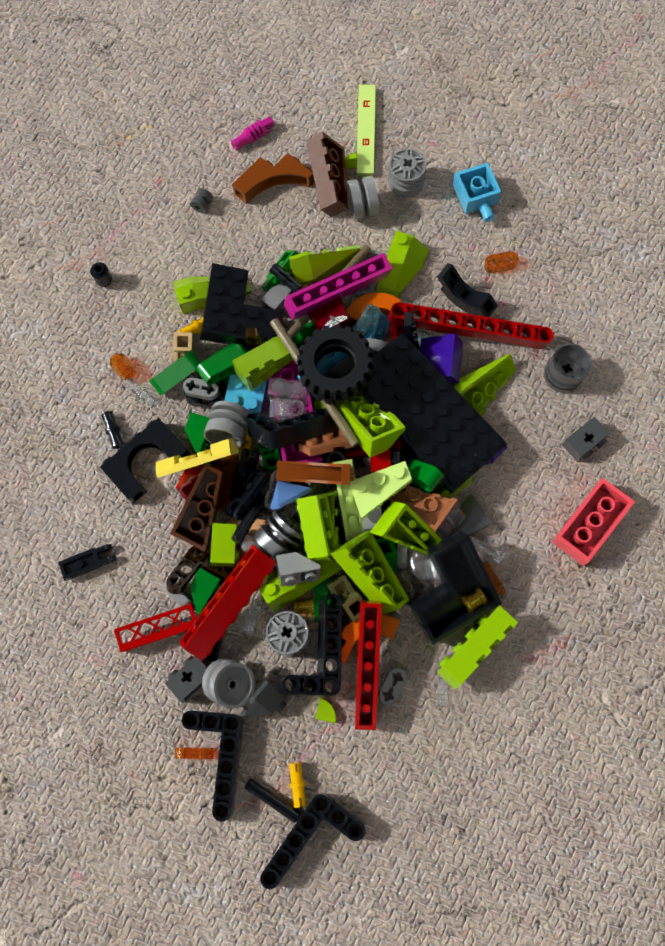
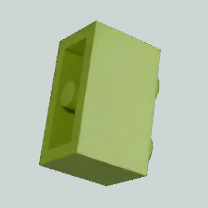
[210,523,239,567]

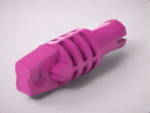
[231,116,274,151]

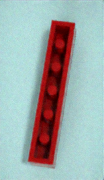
[180,544,276,661]
[354,600,382,730]

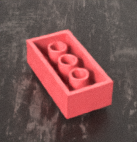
[551,478,635,566]

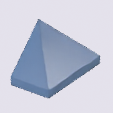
[270,481,312,510]

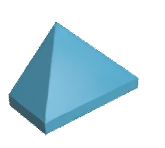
[359,310,390,341]

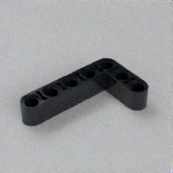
[246,408,339,449]
[277,594,342,697]
[181,710,243,822]
[260,793,365,889]

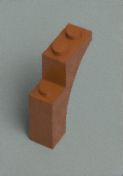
[232,153,314,204]
[276,461,354,485]

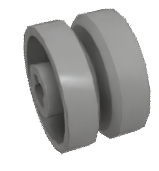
[347,176,379,221]
[202,659,255,709]

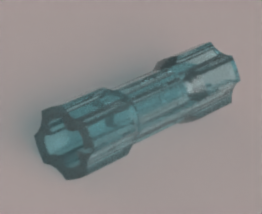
[351,304,381,339]

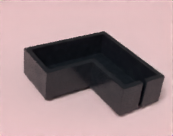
[200,263,280,348]
[409,530,502,645]

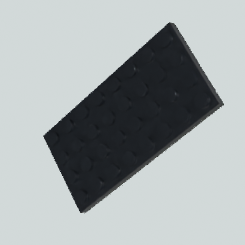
[362,333,507,494]

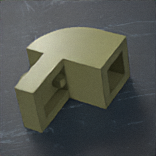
[326,573,363,622]

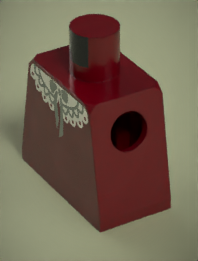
[308,297,351,331]

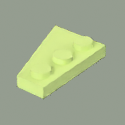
[349,461,412,520]

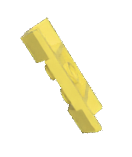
[156,438,241,478]

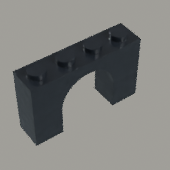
[100,417,191,504]

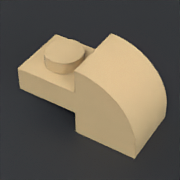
[173,332,195,362]

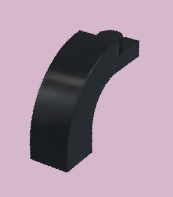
[437,263,498,317]

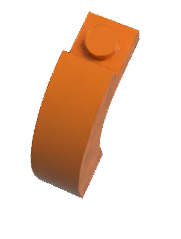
[346,292,402,327]
[341,614,400,664]

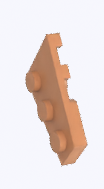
[298,429,352,456]
[386,486,458,533]

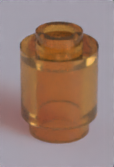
[109,353,137,381]

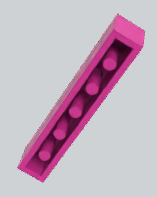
[284,253,393,321]

